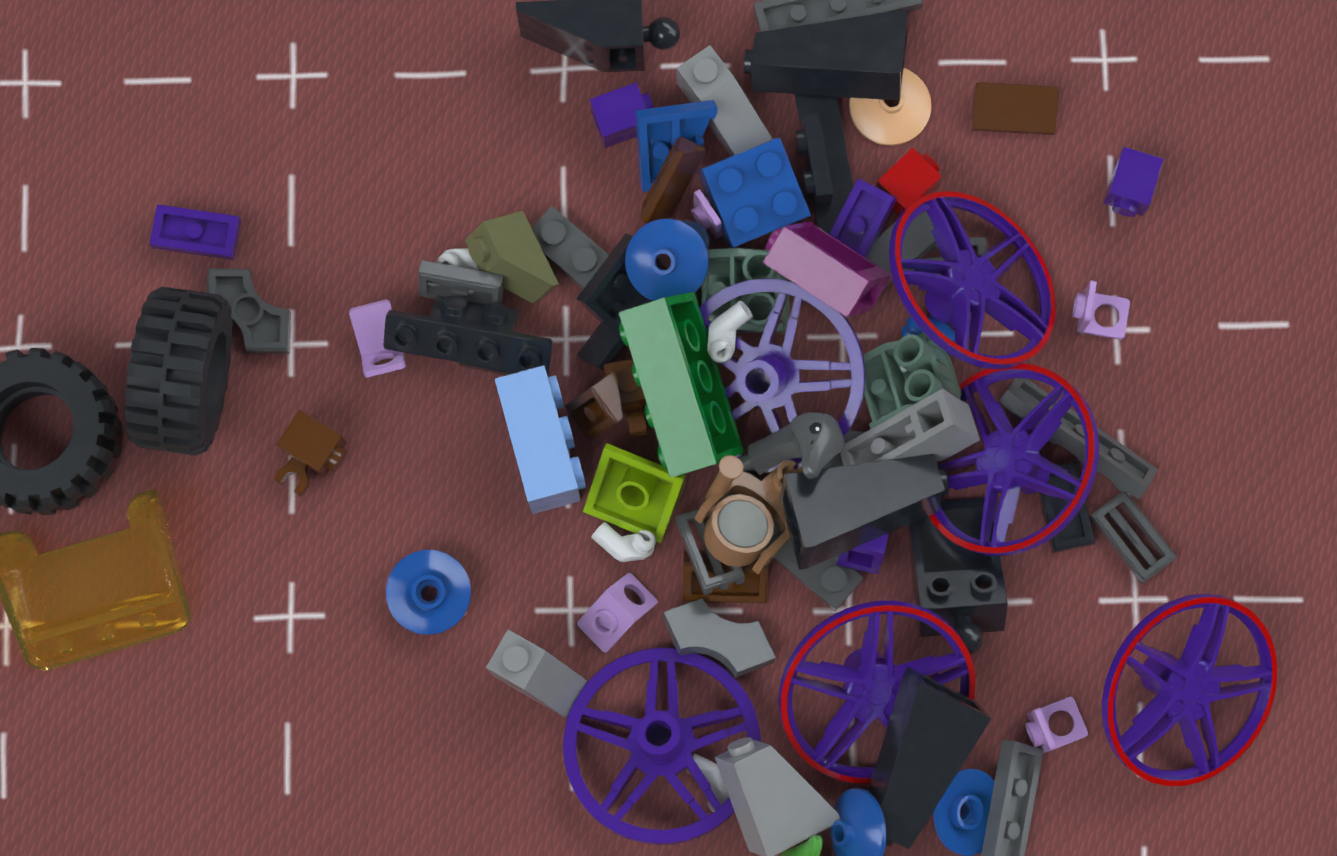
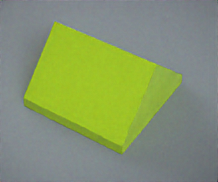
[583,443,686,544]

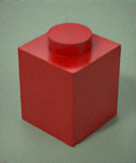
[876,147,942,216]

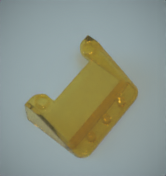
[0,489,190,670]

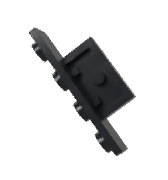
[794,94,853,234]
[576,233,671,370]
[383,295,553,377]

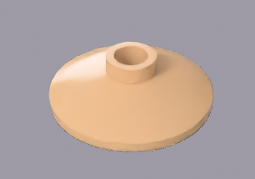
[849,68,931,146]

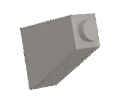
[486,630,588,719]
[715,737,840,856]

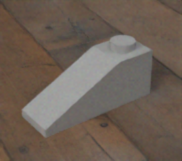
[676,45,772,156]
[840,388,980,466]

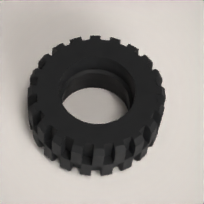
[125,287,233,456]
[0,348,123,516]

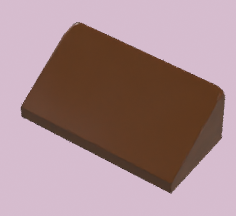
[972,82,1059,135]
[640,136,705,223]
[565,371,623,439]
[682,551,769,604]

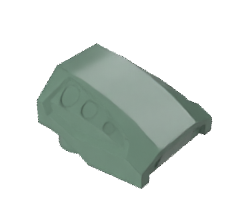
[700,248,790,335]
[863,332,961,429]

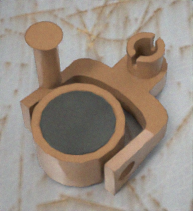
[694,455,803,574]

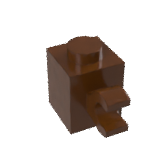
[604,359,647,438]
[275,410,347,497]

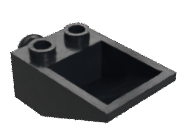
[516,0,680,72]
[908,498,1008,655]

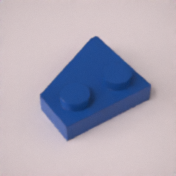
[635,100,718,192]

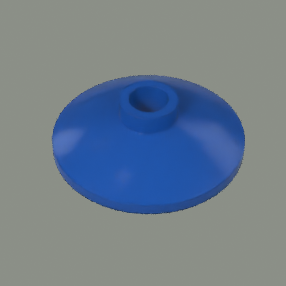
[625,219,709,301]
[386,550,471,635]
[933,768,995,856]
[830,788,886,856]

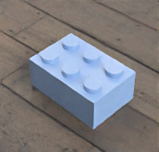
[495,365,586,514]

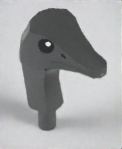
[739,412,845,479]

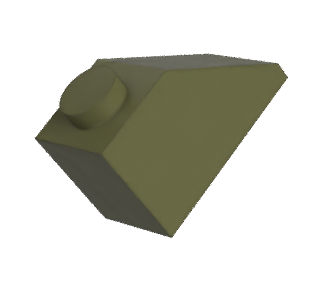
[465,211,559,303]

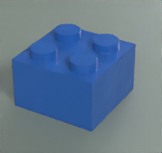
[697,137,811,247]

